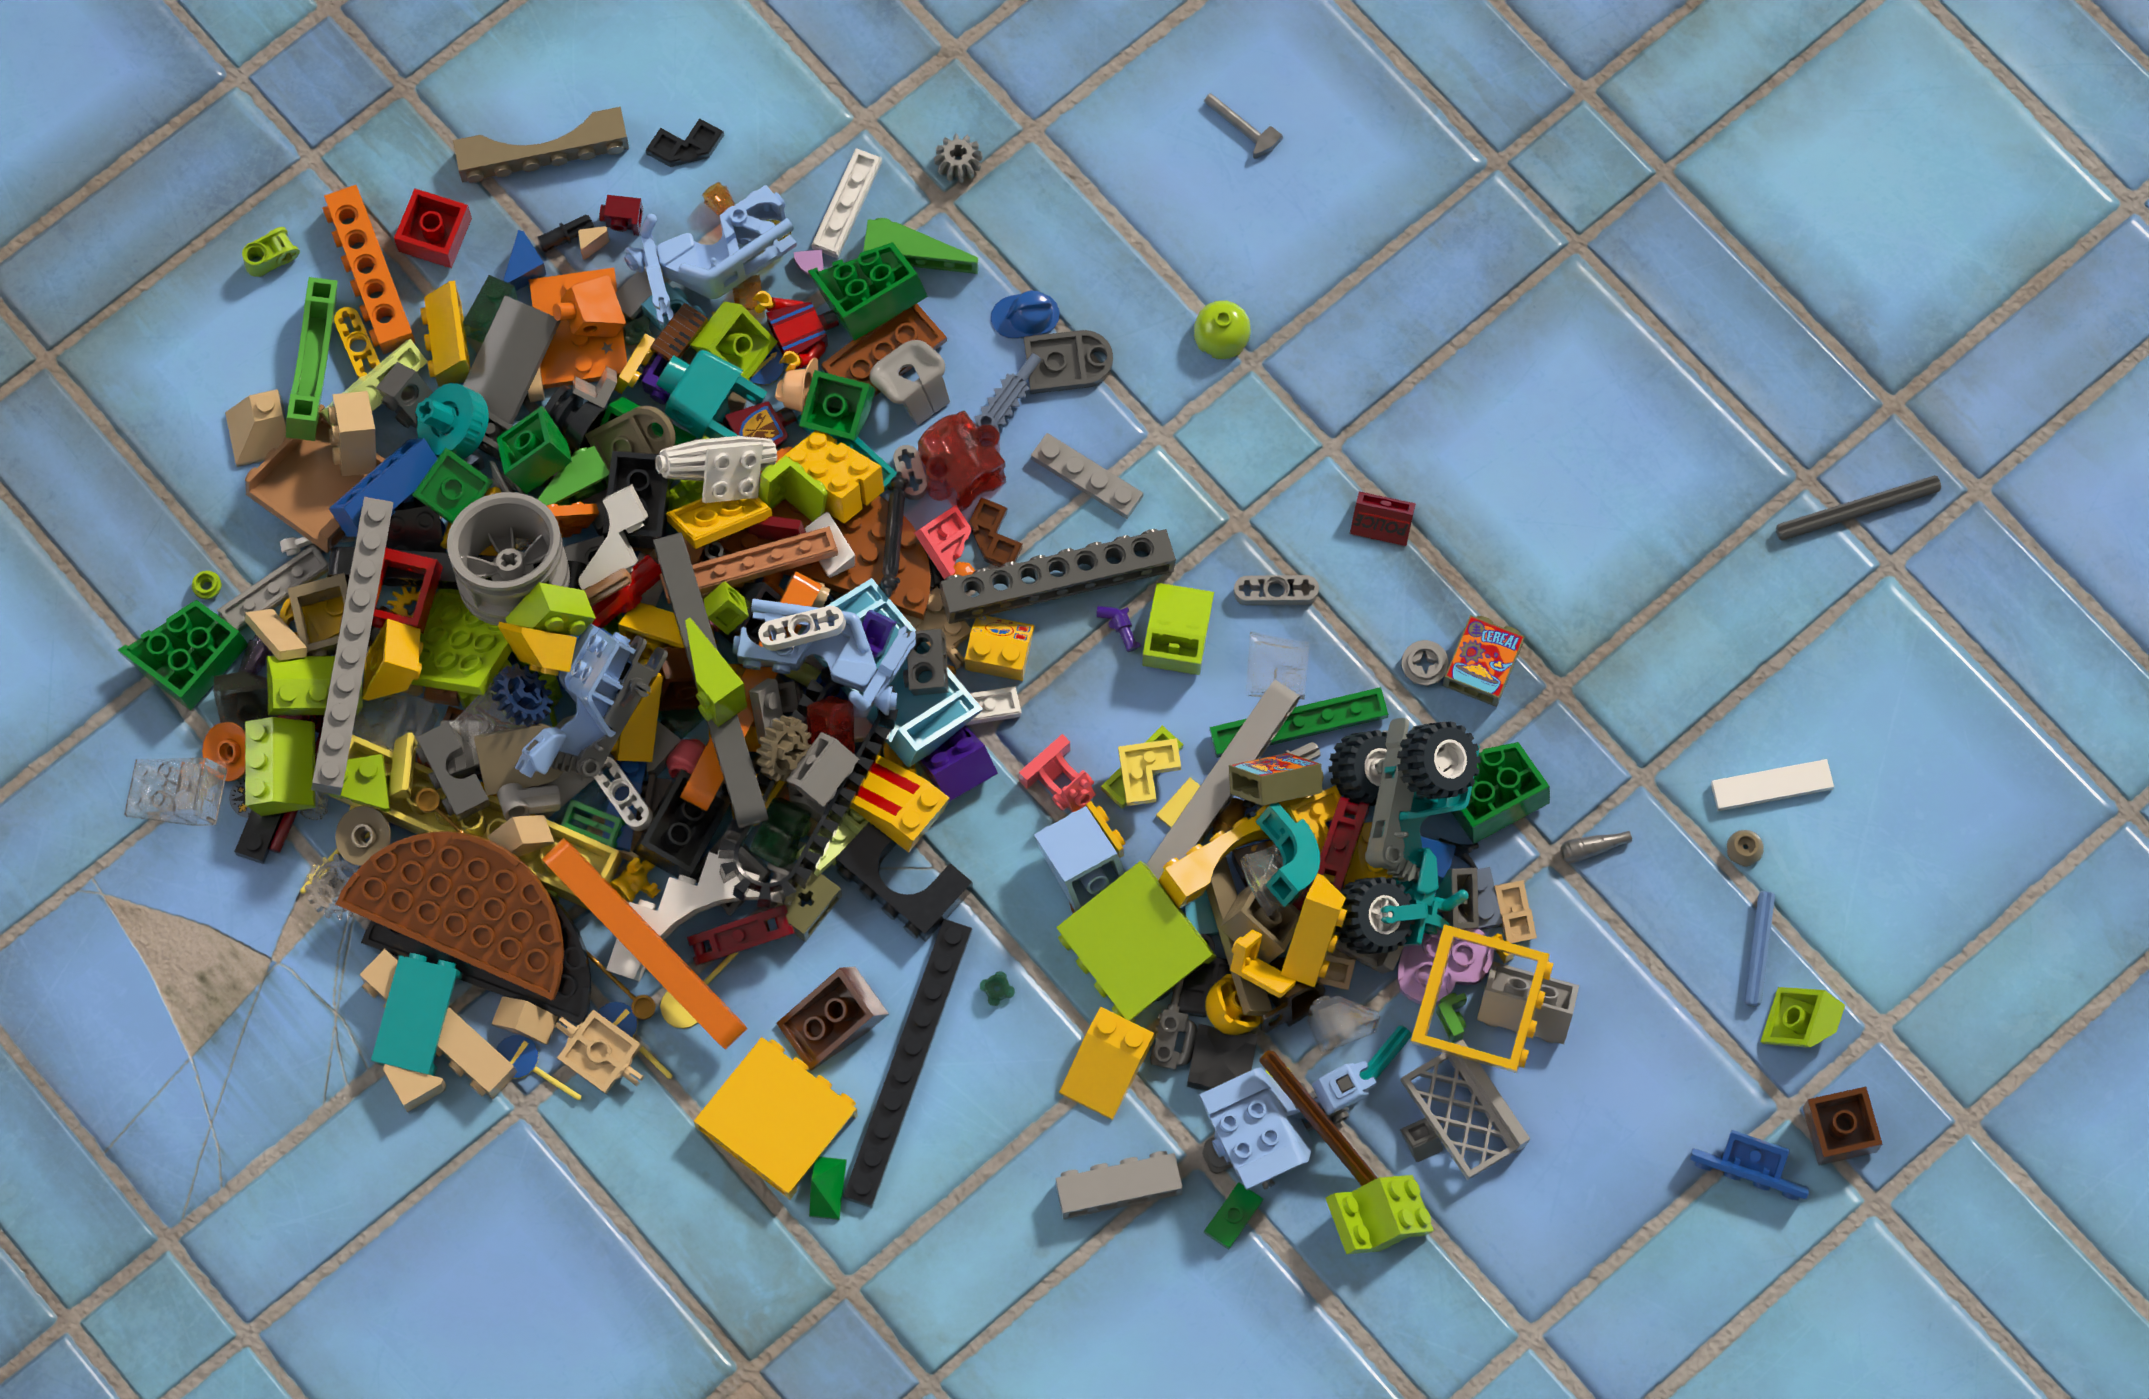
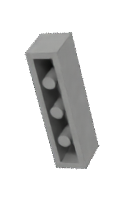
[1056,1151,1182,1219]

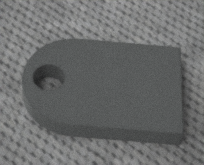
[1024,330,1113,394]

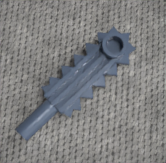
[971,353,1041,440]

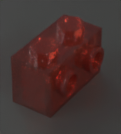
[807,696,855,755]

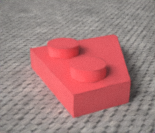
[914,505,972,580]

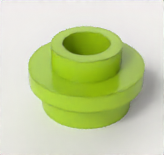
[192,571,222,600]

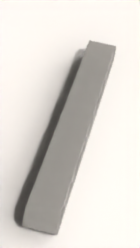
[1146,680,1300,880]

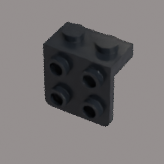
[386,498,446,553]

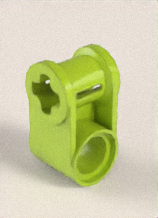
[242,227,300,277]

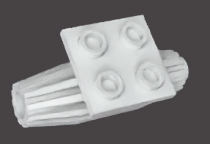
[655,436,777,503]

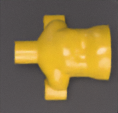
[609,857,661,904]

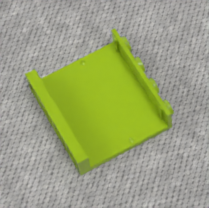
[1056,861,1217,1023]

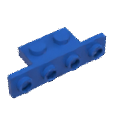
[1690,1130,1809,1201]

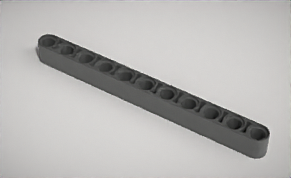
[653,532,768,828]

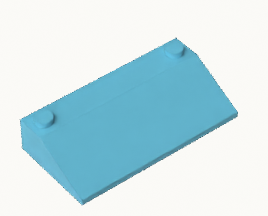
[798,578,982,768]

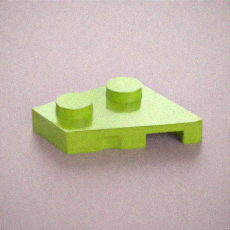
[327,754,391,812]

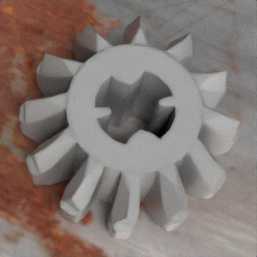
[934,133,983,183]

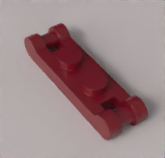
[1310,796,1370,891]
[687,905,795,966]

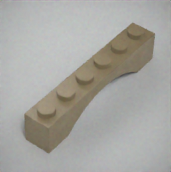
[453,106,629,183]

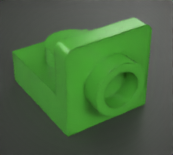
[1436,993,1467,1043]

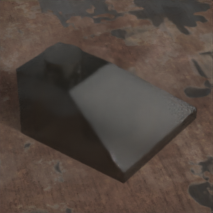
[213,671,279,731]

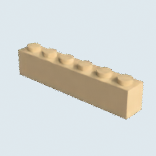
[359,949,517,1099]

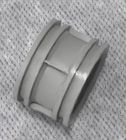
[447,492,570,626]

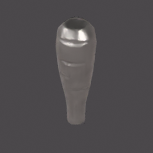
[1560,831,1632,863]

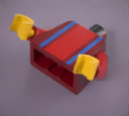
[752,291,839,372]

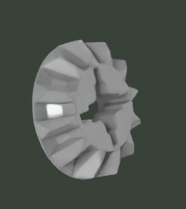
[1401,640,1449,687]

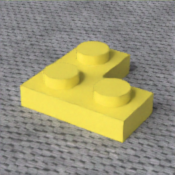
[1118,738,1181,806]

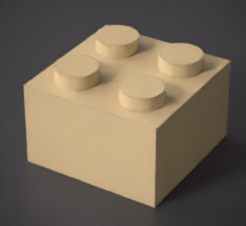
[328,391,376,476]

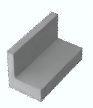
[573,366,617,408]

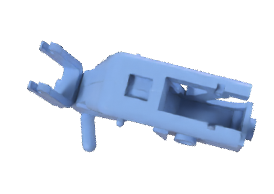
[624,185,797,325]
[733,599,916,718]

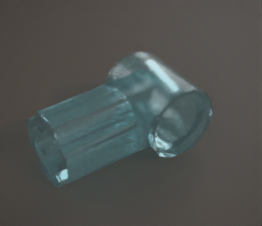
[554,780,608,830]

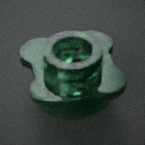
[623,316,653,345]
[980,971,1015,1006]

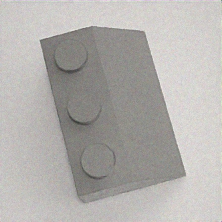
[1477,962,1579,1044]

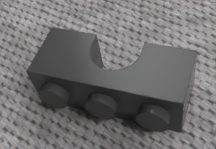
[415,721,491,821]

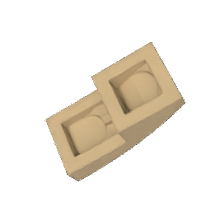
[1494,880,1537,943]
[1320,934,1356,990]

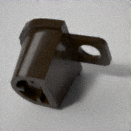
[1260,957,1326,1033]

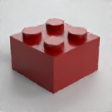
[394,188,472,269]

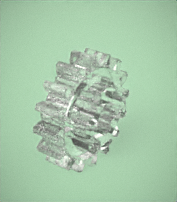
[305,854,361,920]

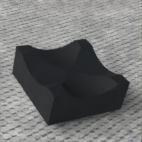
[1187,1024,1258,1091]

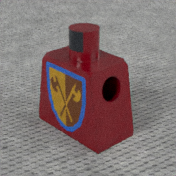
[723,401,797,449]

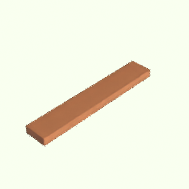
[660,526,838,603]

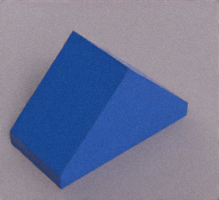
[503,230,547,294]

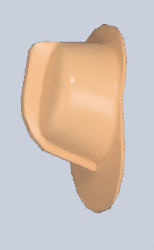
[775,358,818,416]

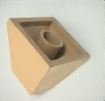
[225,389,286,467]

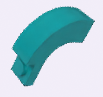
[1255,802,1320,908]

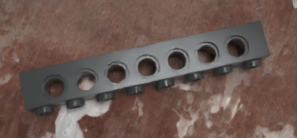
[940,529,1176,624]

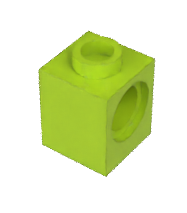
[703,581,749,635]

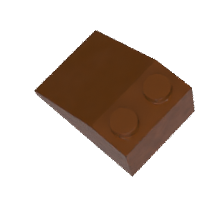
[776,966,889,1071]

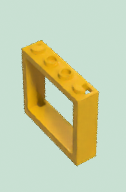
[1411,924,1554,1073]

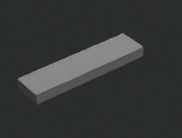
[217,544,329,631]

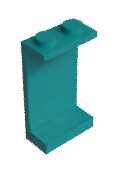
[371,953,463,1076]

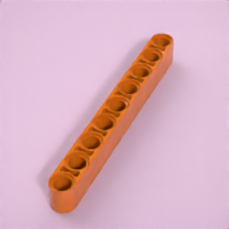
[680,571,822,811]
[542,838,748,1050]

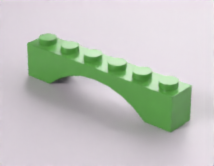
[286,277,338,441]

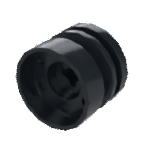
[544,385,607,457]

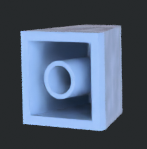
[1034,806,1125,912]

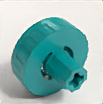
[415,383,489,459]

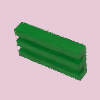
[561,799,626,848]

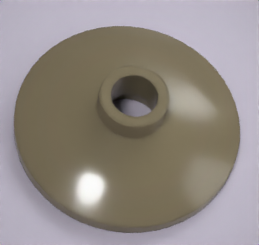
[335,806,391,866]

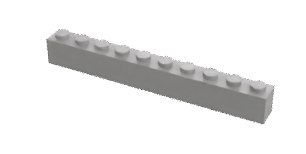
[311,497,394,795]

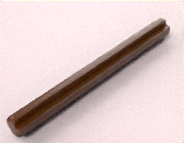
[1259,1050,1378,1186]

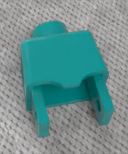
[656,350,767,439]

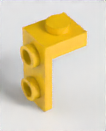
[1230,929,1296,998]

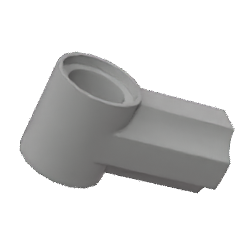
[497,783,561,821]

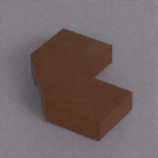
[969,497,1023,567]

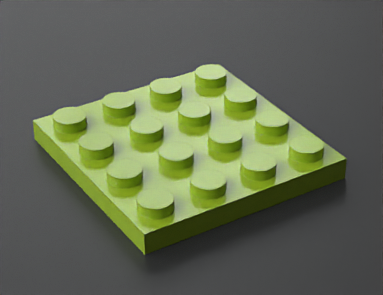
[411,589,512,695]

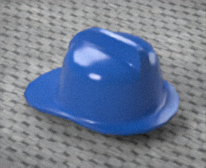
[991,290,1060,338]

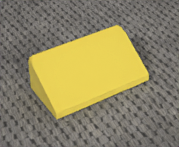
[389,732,417,798]

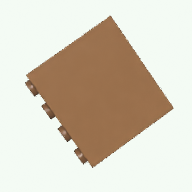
[245,404,385,553]

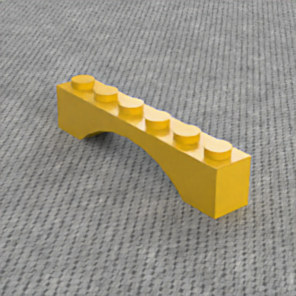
[1158,795,1311,909]

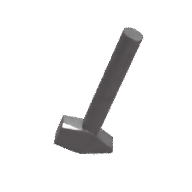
[1204,93,1283,159]

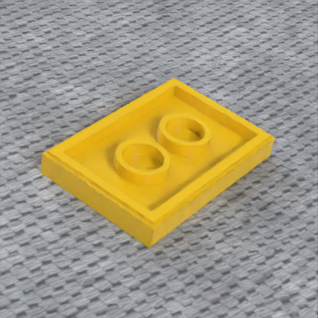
[666,497,772,549]

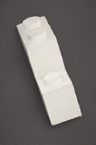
[578,485,648,590]

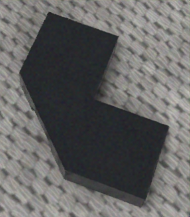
[646,118,724,167]
[1178,958,1231,1018]

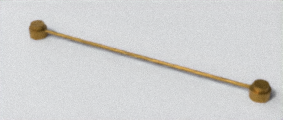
[416,788,656,1020]

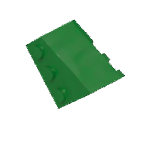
[808,242,928,341]
[117,600,248,711]
[1452,742,1550,844]

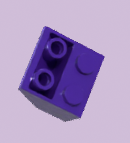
[918,726,998,802]

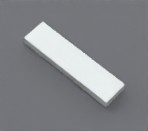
[811,148,882,259]
[1711,759,1834,811]

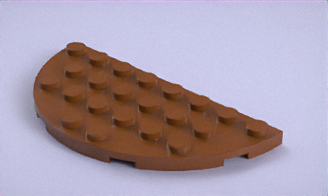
[710,489,931,620]
[335,831,564,1000]

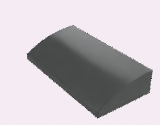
[463,296,561,425]

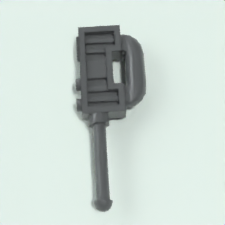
[1150,979,1197,1070]

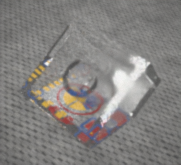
[1307,995,1380,1054]

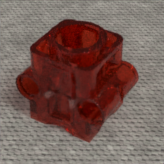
[918,411,1006,512]

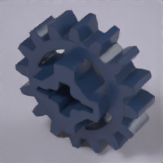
[490,663,554,727]

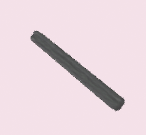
[1776,475,1941,541]

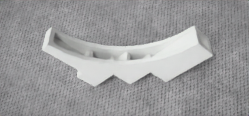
[606,851,792,982]

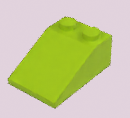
[685,618,747,727]

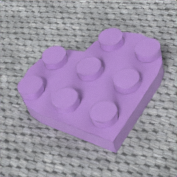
[1397,918,1494,1005]

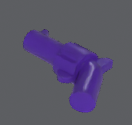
[1096,606,1141,652]

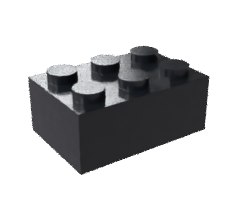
[602,451,672,549]
[632,769,731,878]

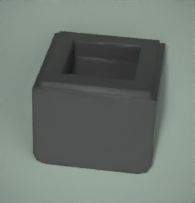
[1400,1118,1443,1162]

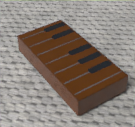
[650,303,708,362]

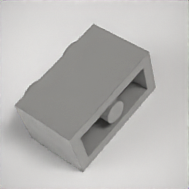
[786,732,859,807]

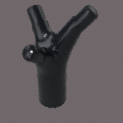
[1439,838,1479,869]

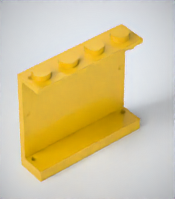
[694,1037,858,1200]

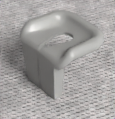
[870,340,950,425]

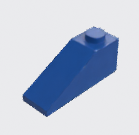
[602,760,647,852]

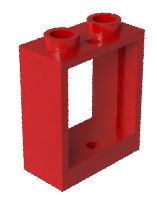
[372,548,443,634]

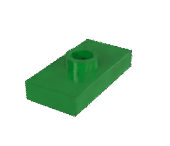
[1204,1182,1264,1250]

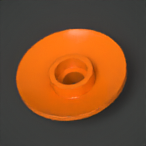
[202,722,245,781]

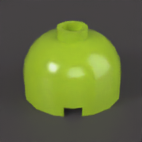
[1194,300,1251,359]

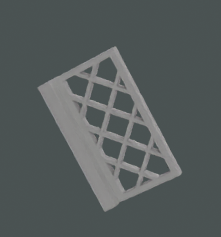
[1400,1039,1530,1180]

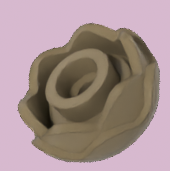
[1727,830,1764,867]

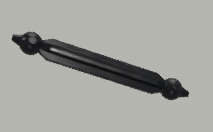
[878,471,909,597]

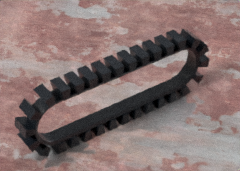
[718,666,898,908]

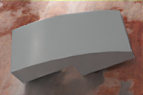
[616,267,671,321]

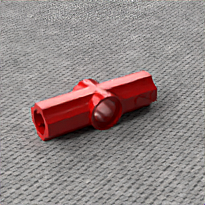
[591,555,662,628]

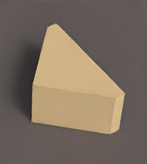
[488,815,554,857]
[491,996,559,1045]
[383,1064,446,1112]

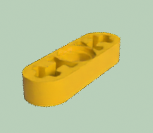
[334,307,380,379]

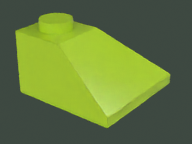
[1760,987,1845,1048]

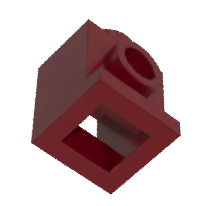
[599,195,643,236]

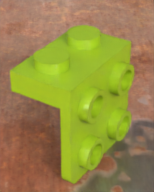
[758,455,828,522]

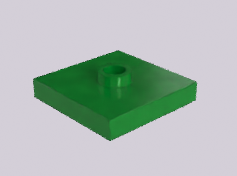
[411,448,494,524]

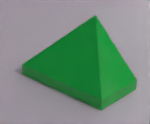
[809,1157,847,1220]

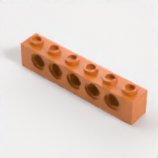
[322,185,416,355]

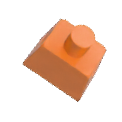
[553,275,626,337]

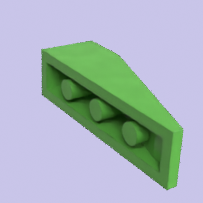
[863,218,979,274]

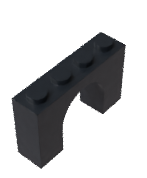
[835,822,973,942]

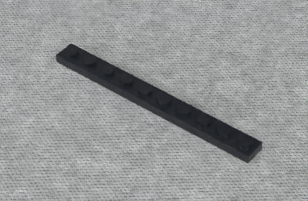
[843,919,972,1208]

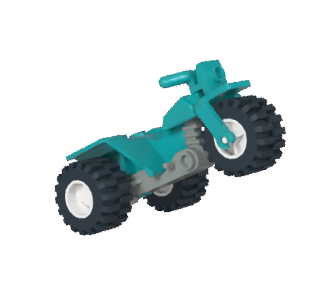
[1328,718,1480,954]

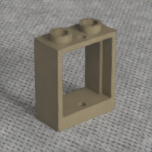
[287,573,349,656]

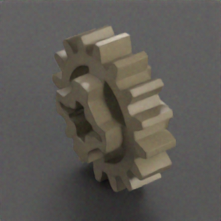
[756,716,811,782]

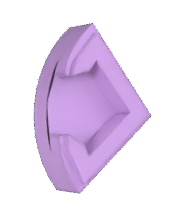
[793,250,824,277]

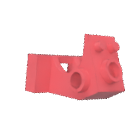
[1019,734,1096,812]

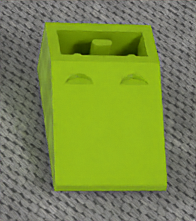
[1142,583,1214,675]

